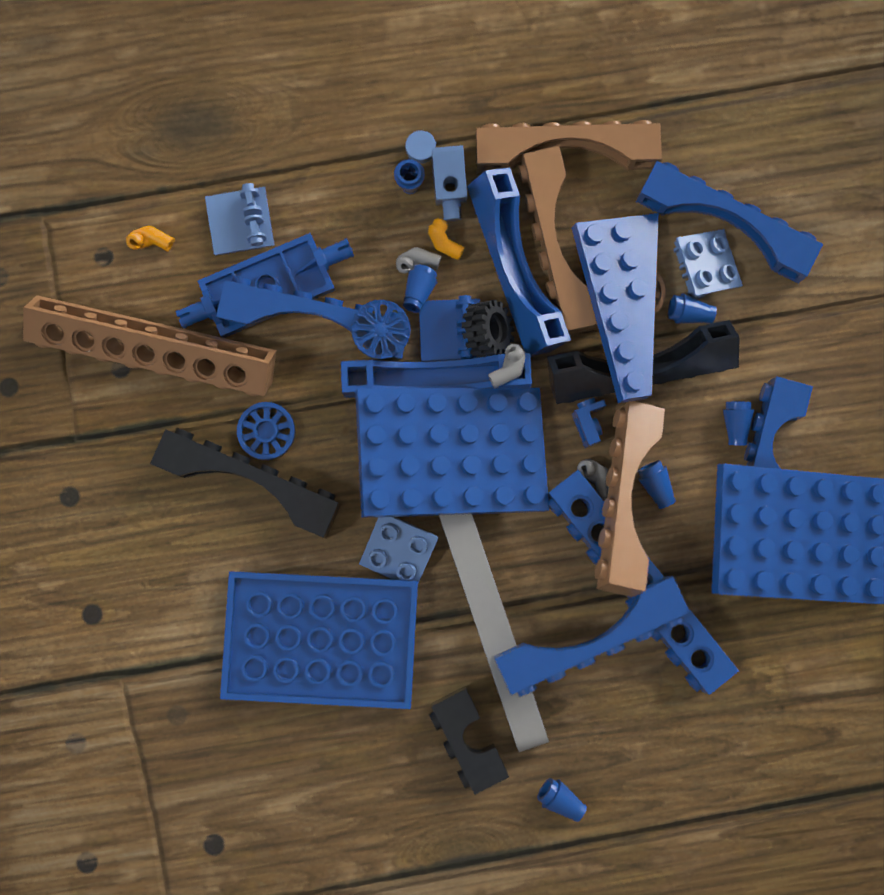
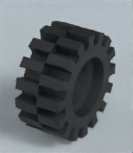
[462,300,514,358]

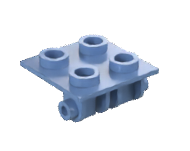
[205,183,275,256]
[673,229,743,300]
[359,517,439,583]

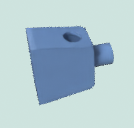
[432,145,467,221]

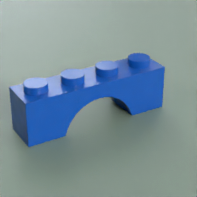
[744,376,813,469]

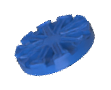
[351,299,411,359]
[237,402,295,460]

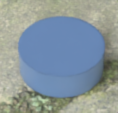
[406,131,436,163]

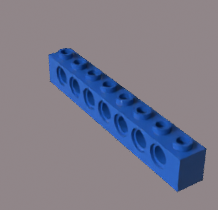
[548,469,739,695]

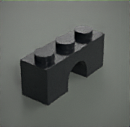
[429,686,509,795]

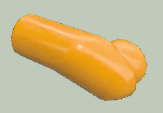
[428,218,465,261]
[126,225,175,252]

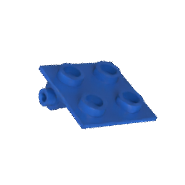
[419,295,480,362]

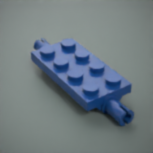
[176,233,354,338]

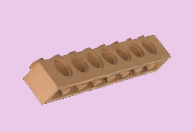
[23,295,276,396]

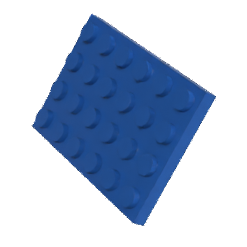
[355,388,549,518]
[712,464,884,604]
[220,571,418,709]

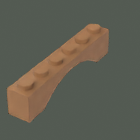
[476,120,662,173]
[518,146,598,335]
[595,401,665,597]

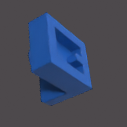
[572,398,607,448]

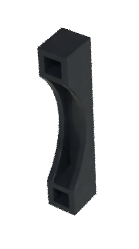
[547,320,740,404]
[150,428,341,538]

